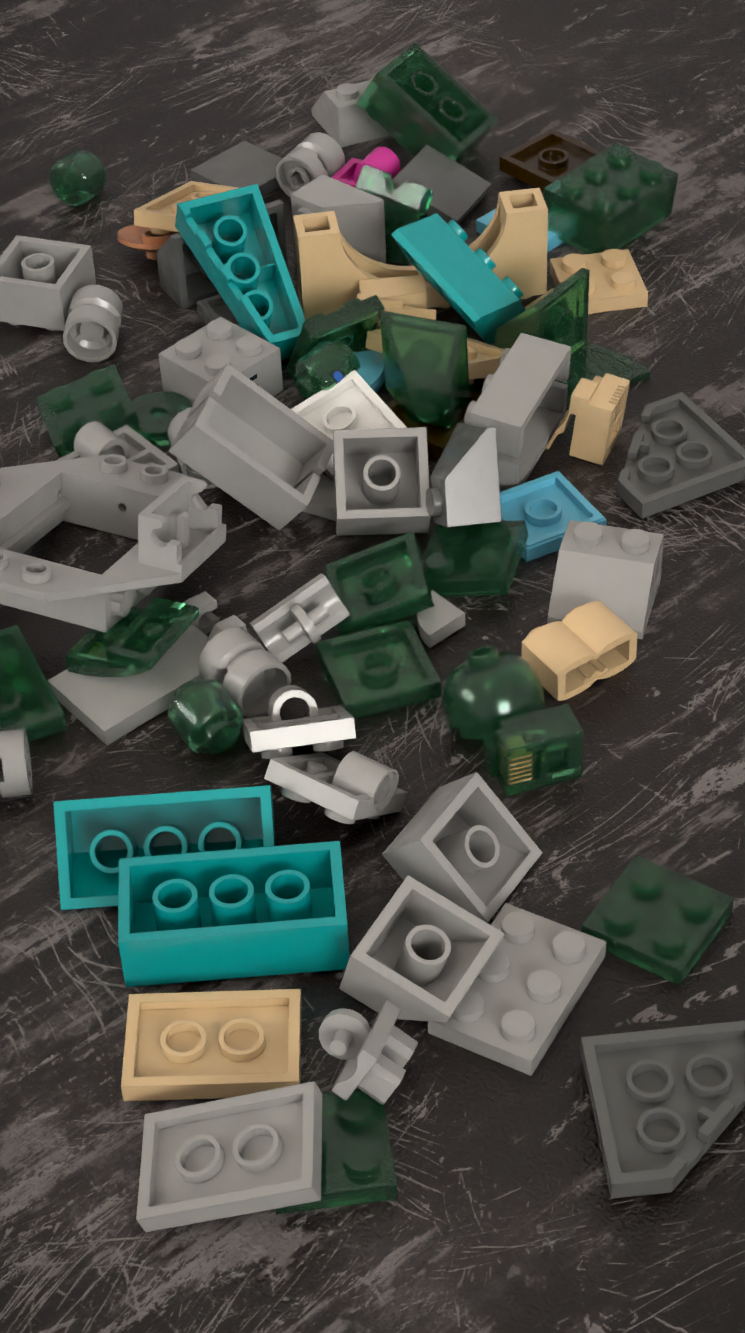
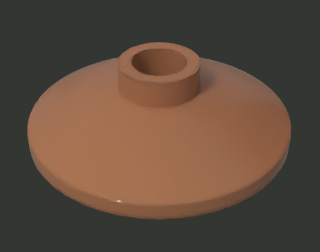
[117,224,179,260]

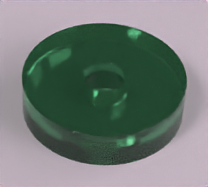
[124,391,193,447]

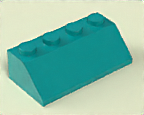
[53,785,276,910]

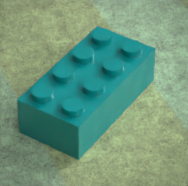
[118,841,350,987]

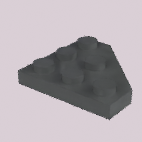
[617,392,745,519]
[580,1020,745,1199]

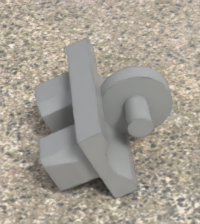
[250,573,350,662]
[319,1000,418,1105]

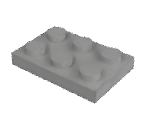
[428,903,606,1076]
[136,1081,323,1232]

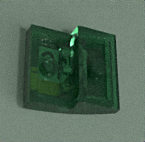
[66,597,199,677]

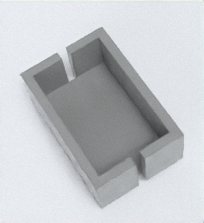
[464,333,571,491]
[169,363,333,531]

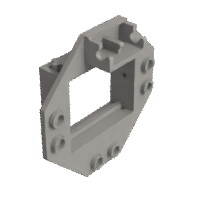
[0,454,226,633]

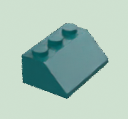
[391,213,526,345]

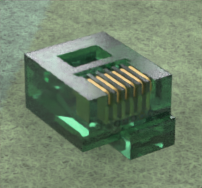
[484,703,583,797]

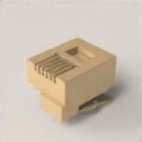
[357,274,436,337]
[546,373,630,466]

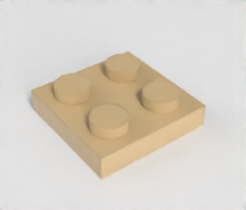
[550,249,648,317]

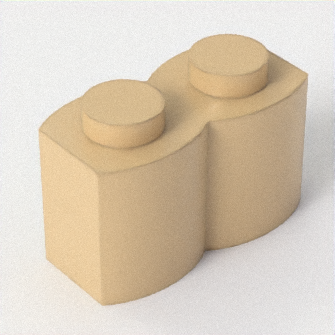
[522,601,637,701]

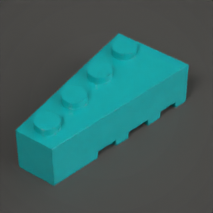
[175,184,310,360]

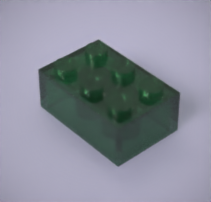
[357,43,498,164]
[543,143,678,254]

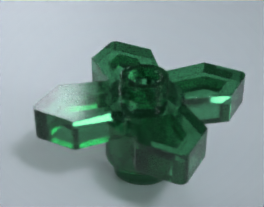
[356,165,434,266]

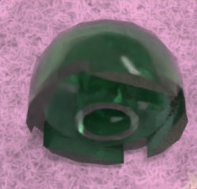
[443,646,547,739]

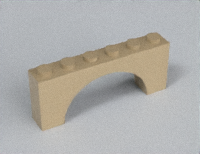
[293,188,548,323]

